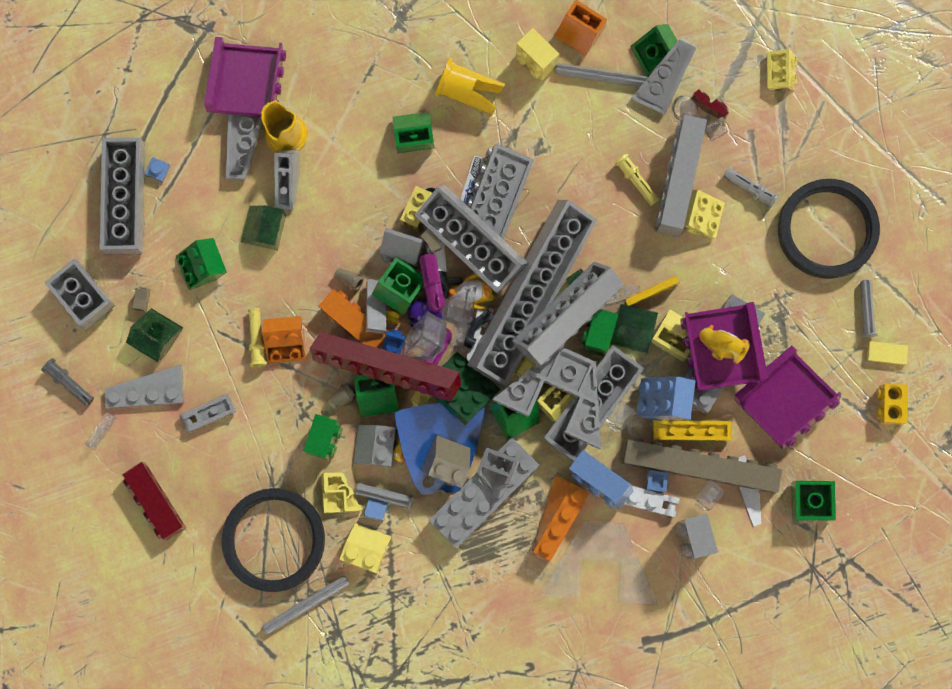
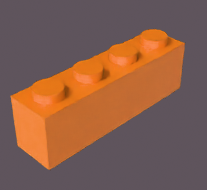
[533,475,590,562]

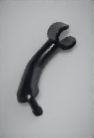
[464,308,493,349]

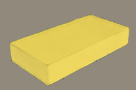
[867,341,908,365]

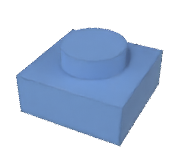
[144,157,171,183]
[646,470,669,492]

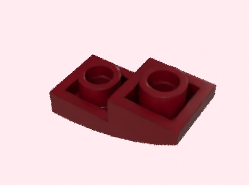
[691,89,729,120]

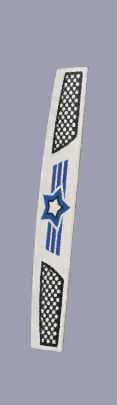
[460,155,485,204]

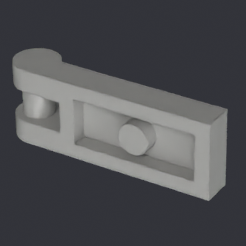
[179,394,236,434]

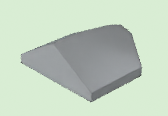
[477,448,520,491]

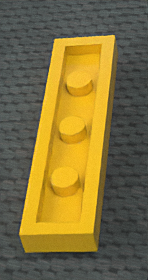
[653,420,731,441]

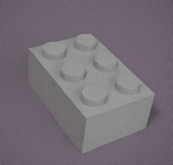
[45,259,115,330]
[675,514,718,560]

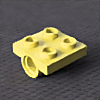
[684,189,725,238]

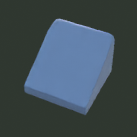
[364,498,388,521]

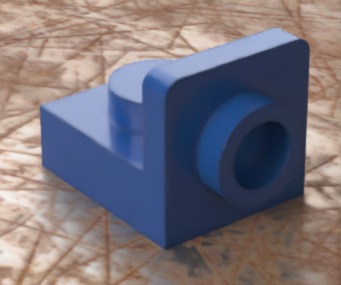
[382,329,406,355]

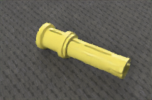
[614,153,660,207]
[248,308,267,367]

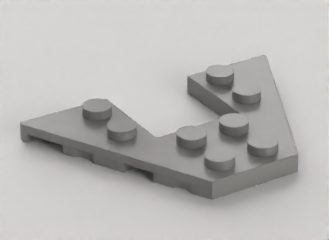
[492,347,602,450]

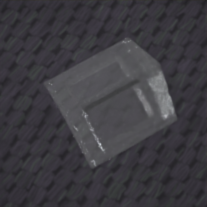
[705,117,728,141]

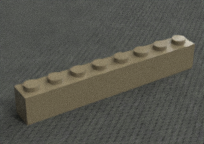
[623,437,782,494]

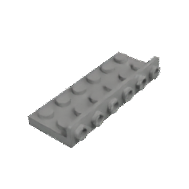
[466,144,534,239]

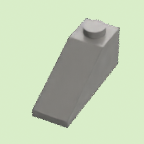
[274,149,300,210]

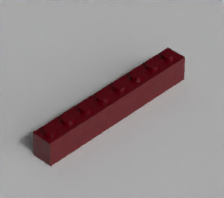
[310,332,461,401]

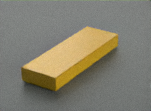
[624,276,680,309]

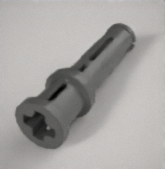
[41,358,94,407]

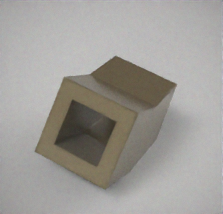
[420,229,443,254]
[132,287,151,312]

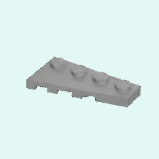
[631,38,697,115]
[226,114,263,181]
[105,365,184,409]

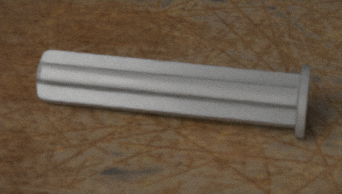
[860,280,878,338]
[355,483,414,510]

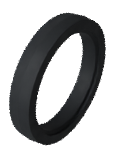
[778,179,880,279]
[221,488,325,592]

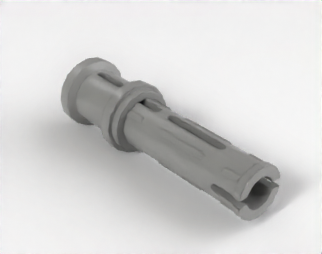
[723,167,779,209]

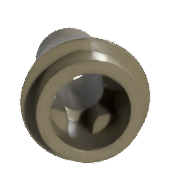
[334,268,364,291]
[327,383,356,410]

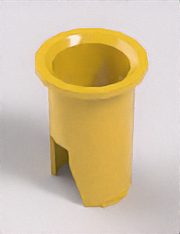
[434,56,505,116]
[261,100,308,152]

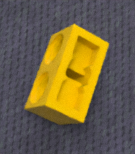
[877,384,908,425]

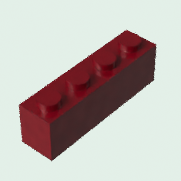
[122,462,186,540]

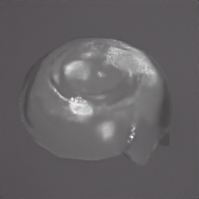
[668,95,699,122]

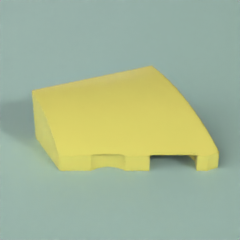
[321,473,362,514]

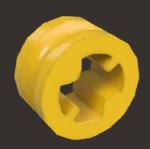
[386,311,401,325]

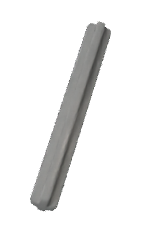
[556,63,648,87]
[262,576,350,634]

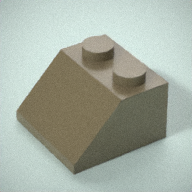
[421,434,470,488]

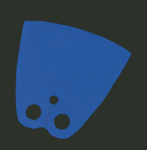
[395,403,485,494]

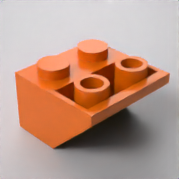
[554,0,607,57]
[262,316,306,364]

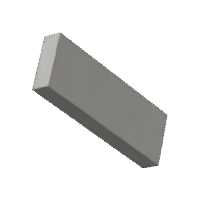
[366,279,386,334]

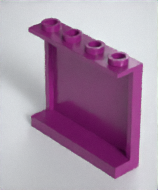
[204,37,286,117]
[680,302,768,391]
[734,345,841,450]

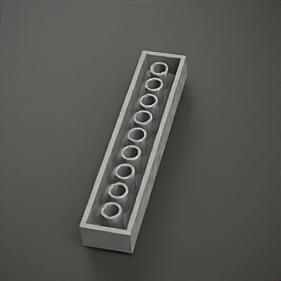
[467,200,597,386]

